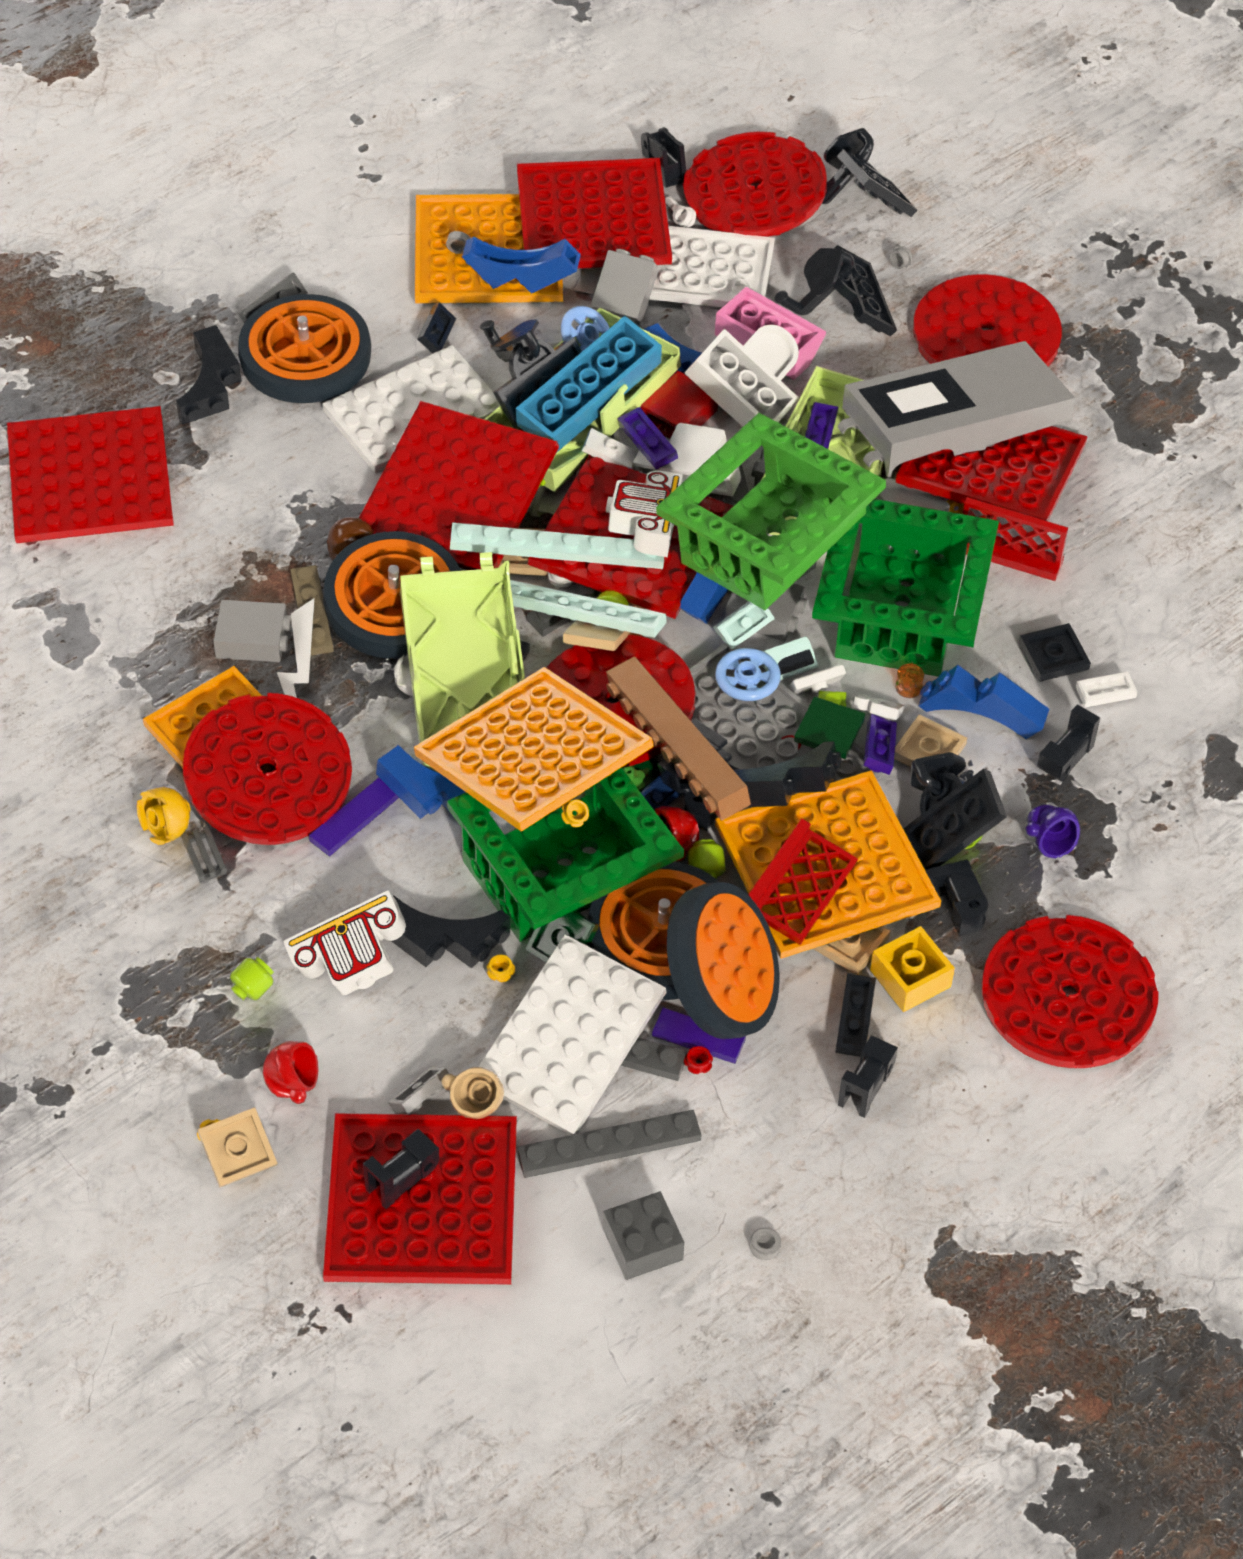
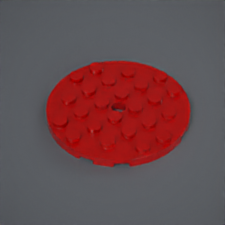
[683,132,827,237]
[913,274,1062,367]
[546,635,696,768]
[183,693,352,845]
[981,915,1159,1068]

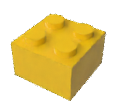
[870,926,955,1012]

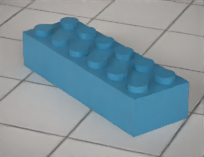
[516,316,662,452]

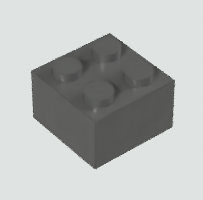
[603,1191,685,1280]

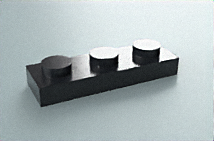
[835,973,876,1057]

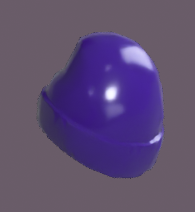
[1025,805,1080,859]

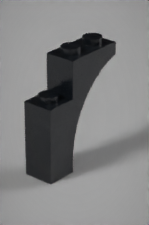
[176,325,241,425]
[734,741,841,807]
[391,895,510,968]

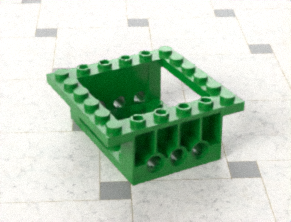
[812,499,999,677]
[447,767,684,942]

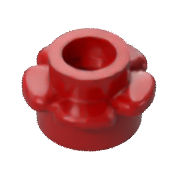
[684,1046,713,1075]

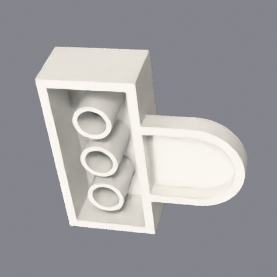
[685,325,799,427]

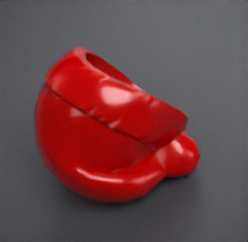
[655,806,699,862]
[263,1041,319,1104]

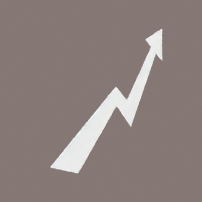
[277,598,315,698]

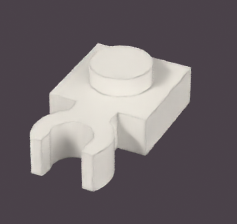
[853,694,904,721]

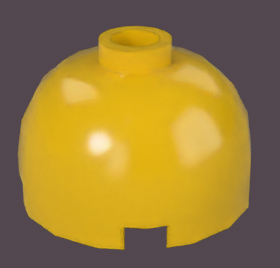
[136,787,190,845]

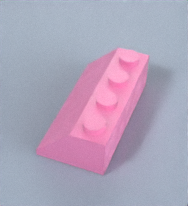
[715,287,826,380]

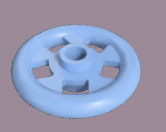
[561,306,610,351]
[715,648,781,701]

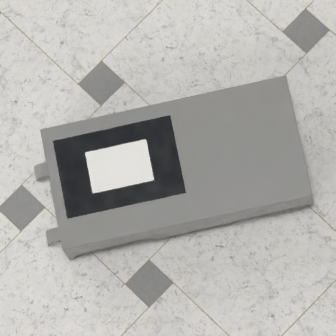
[838,341,1075,477]

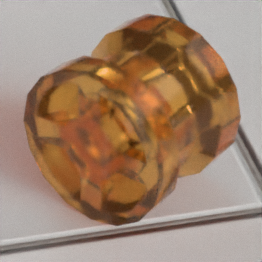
[895,664,924,698]

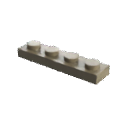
[290,565,334,655]

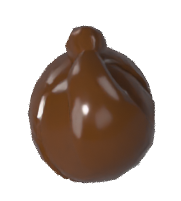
[327,517,374,561]

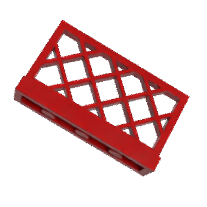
[963,497,1068,581]
[748,818,858,945]

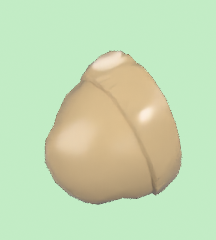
[442,1067,504,1119]

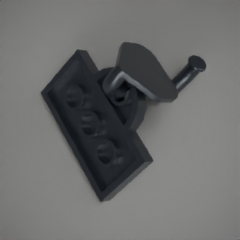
[822,128,917,217]
[774,245,897,337]
[480,319,582,431]
[903,752,1007,870]

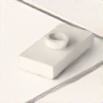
[582,428,637,469]
[788,664,846,695]
[1076,671,1137,707]

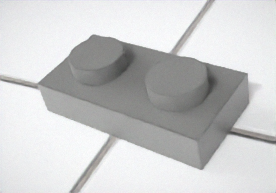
[388,1066,449,1114]

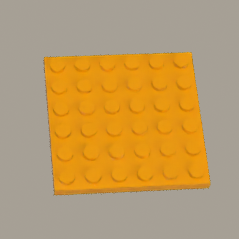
[415,194,563,303]
[414,667,653,831]
[715,770,941,959]

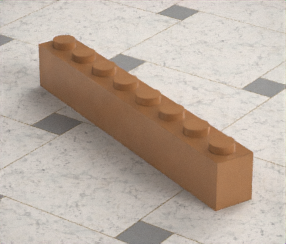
[606,656,751,821]

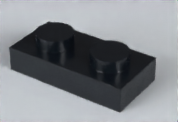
[417,302,457,354]

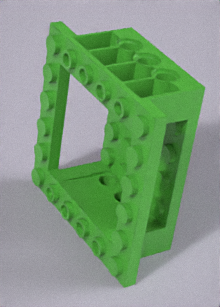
[656,413,886,610]

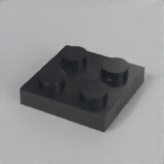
[1019,623,1091,682]

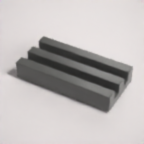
[181,826,227,883]

